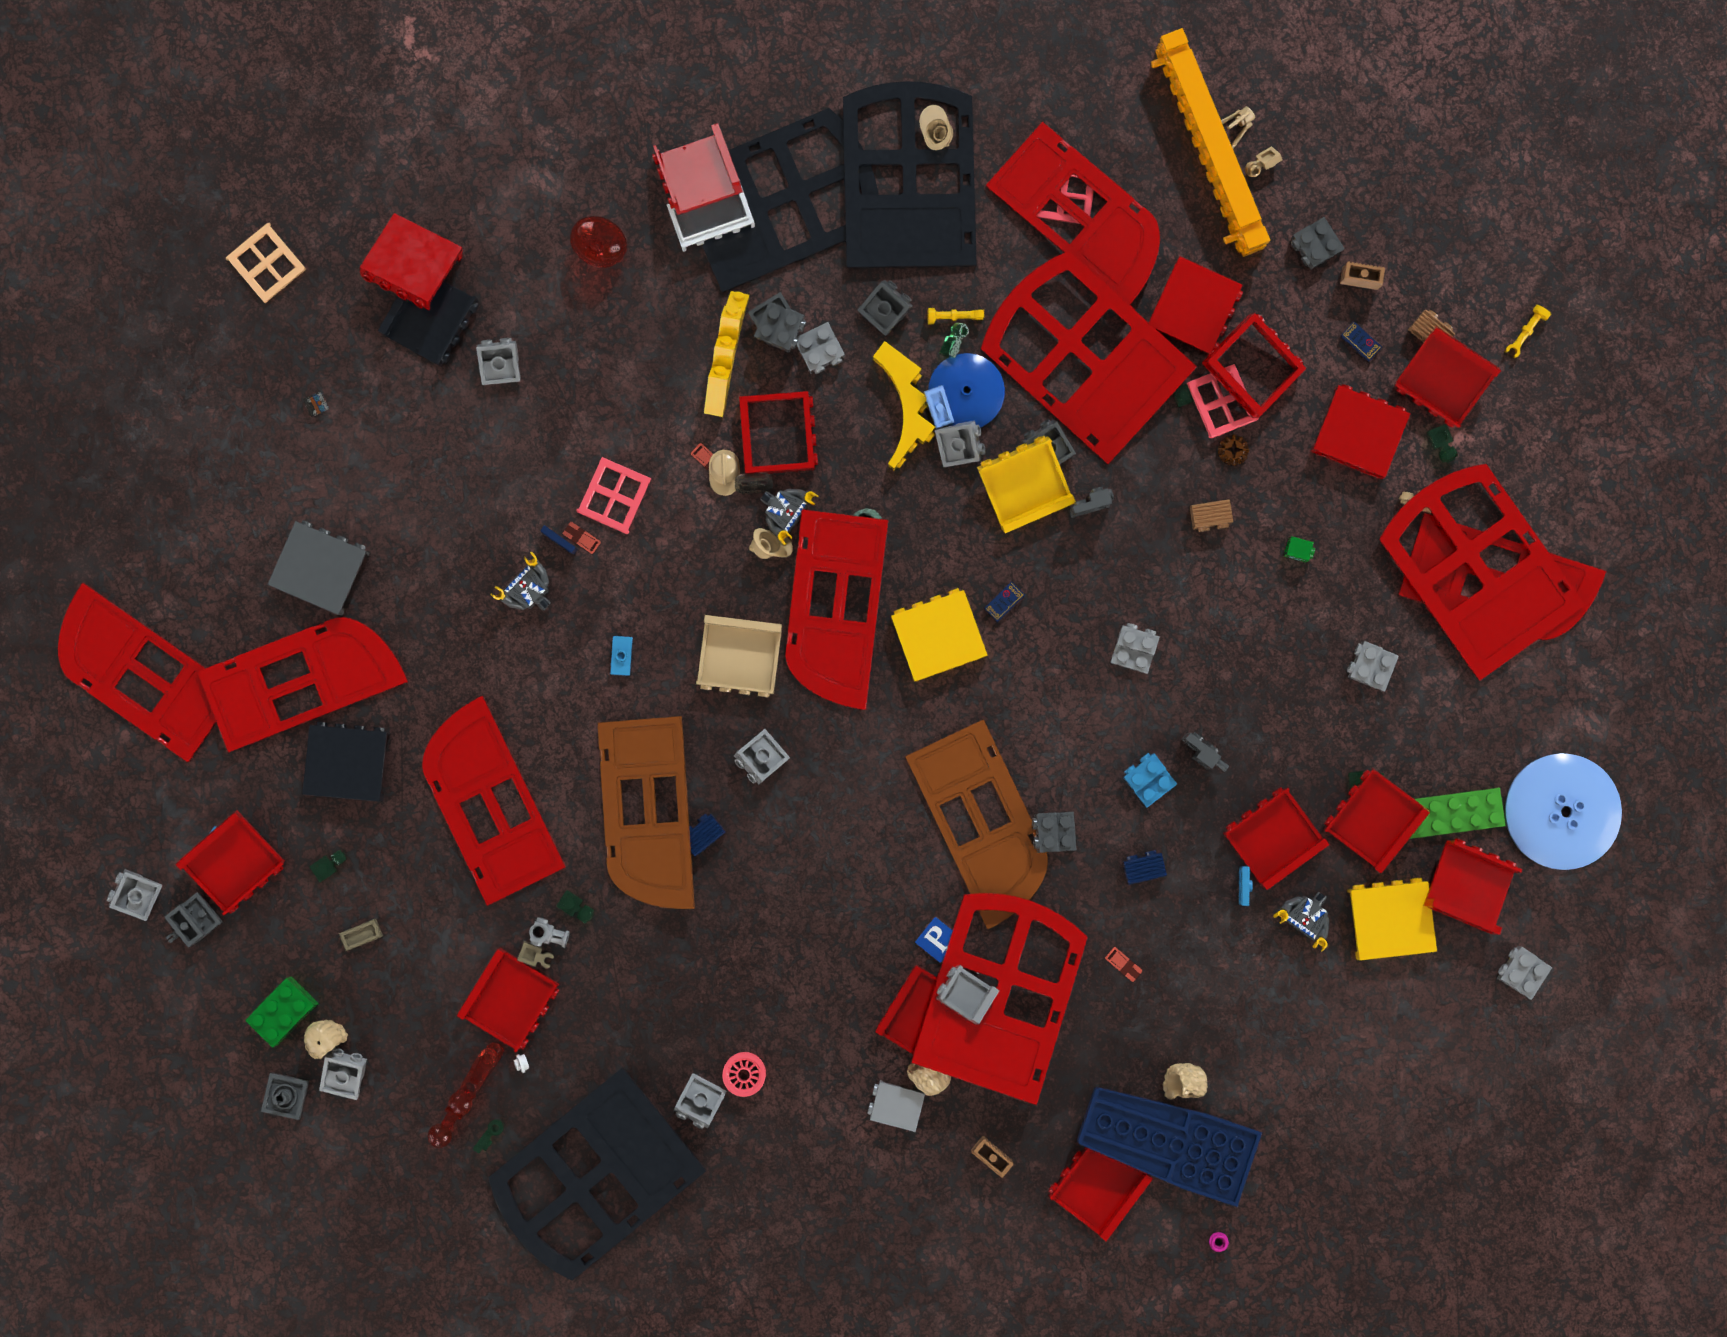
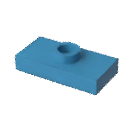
[610,636,633,676]
[1239,866,1253,906]

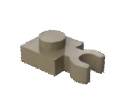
[517,941,554,968]

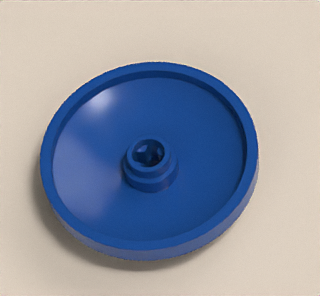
[928,353,1005,428]

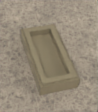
[339,919,383,951]

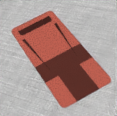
[691,443,713,471]
[563,522,601,554]
[1105,947,1142,982]

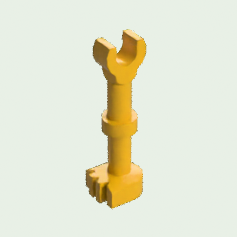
[1504,305,1551,358]
[927,308,984,325]

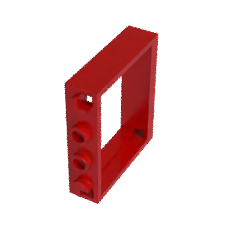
[1202,313,1306,418]
[739,391,818,475]

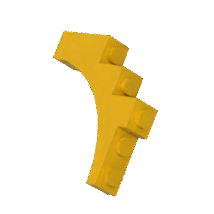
[704,291,749,417]
[873,341,935,470]

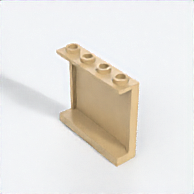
[696,615,782,697]

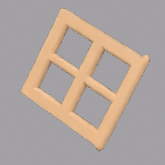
[226,223,306,303]

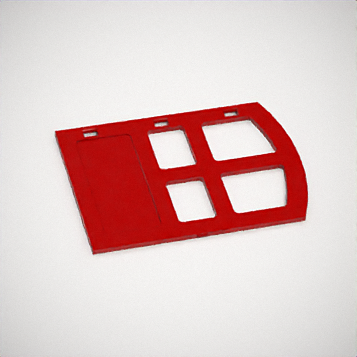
[981,251,1197,464]
[1379,464,1586,681]
[911,893,1088,1105]

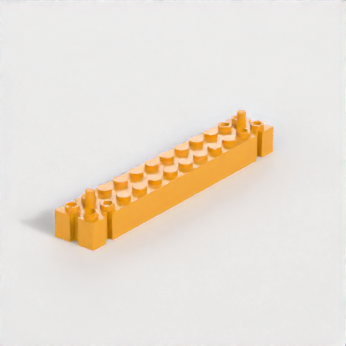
[1151,28,1270,257]

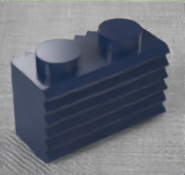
[689,814,726,856]
[1122,850,1167,885]

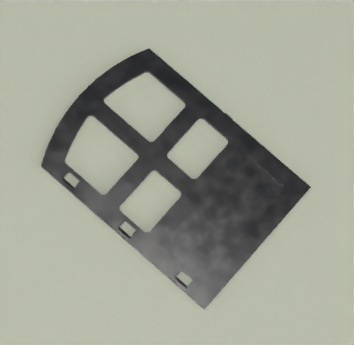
[843,81,977,268]
[688,108,879,293]
[489,1067,707,1281]

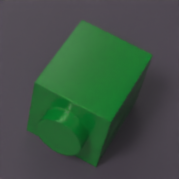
[1283,536,1315,563]

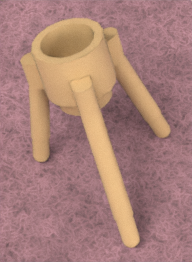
[1221,106,1255,149]

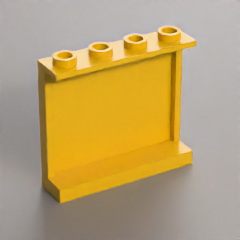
[977,436,1076,533]
[891,588,987,682]
[1347,878,1437,960]

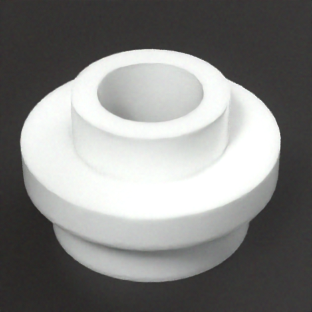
[513,1054,529,1073]

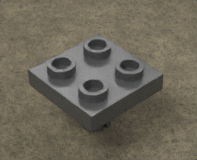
[261,1072,309,1120]

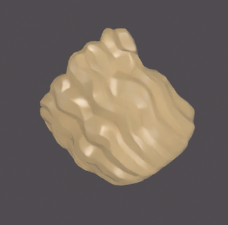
[304,1020,348,1059]
[907,1063,951,1096]
[1162,1063,1208,1100]

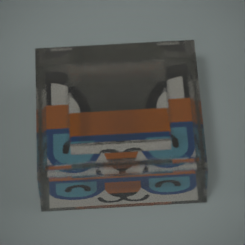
[303,391,329,417]

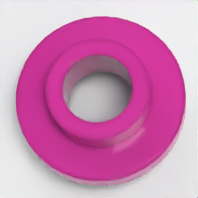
[1209,1232,1229,1252]

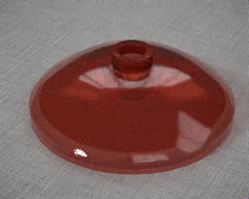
[570,216,627,268]

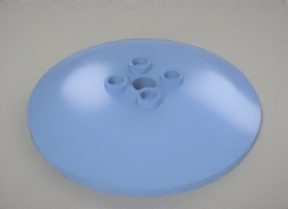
[1505,754,1622,870]

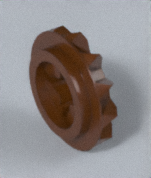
[1218,435,1249,466]

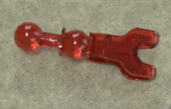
[427,1042,504,1148]

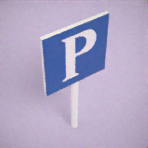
[915,917,979,974]

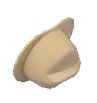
[919,105,953,150]
[709,450,740,496]
[749,528,793,559]

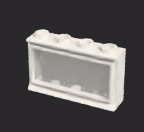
[667,180,755,252]

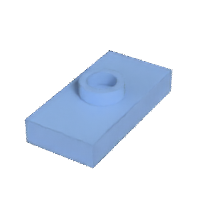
[924,385,954,429]

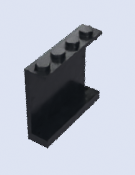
[378,281,479,367]
[302,722,390,802]

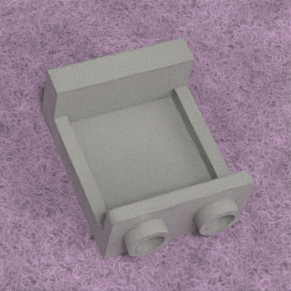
[936,965,1000,1024]
[867,1080,925,1132]

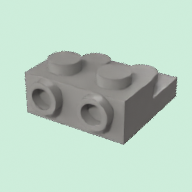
[796,322,845,374]
[476,338,521,385]
[935,420,985,467]
[1110,623,1160,674]
[1347,641,1399,692]
[734,729,790,785]
[106,869,162,921]
[1497,946,1552,1000]
[319,1048,367,1100]
[673,1073,727,1129]

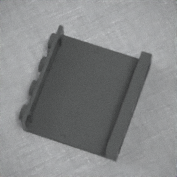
[267,520,370,616]

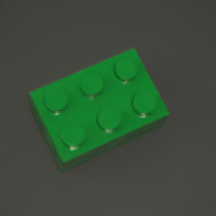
[245,976,319,1048]

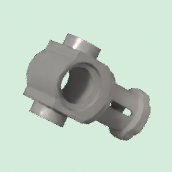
[529,917,570,948]

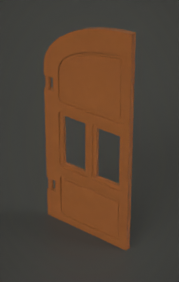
[598,716,695,909]
[905,719,1048,930]

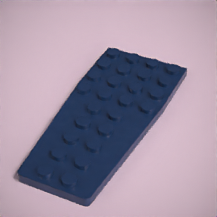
[1077,1087,1262,1207]

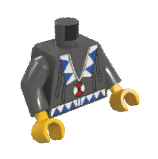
[760,489,819,545]
[491,552,551,611]
[1273,892,1329,952]

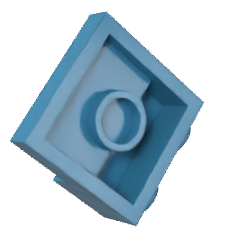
[1123,753,1177,808]

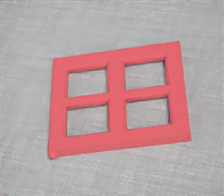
[1036,174,1094,224]
[1187,364,1259,439]
[576,457,651,534]

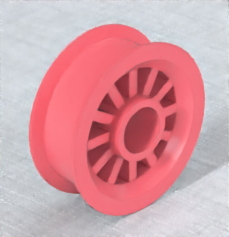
[722,1052,766,1097]

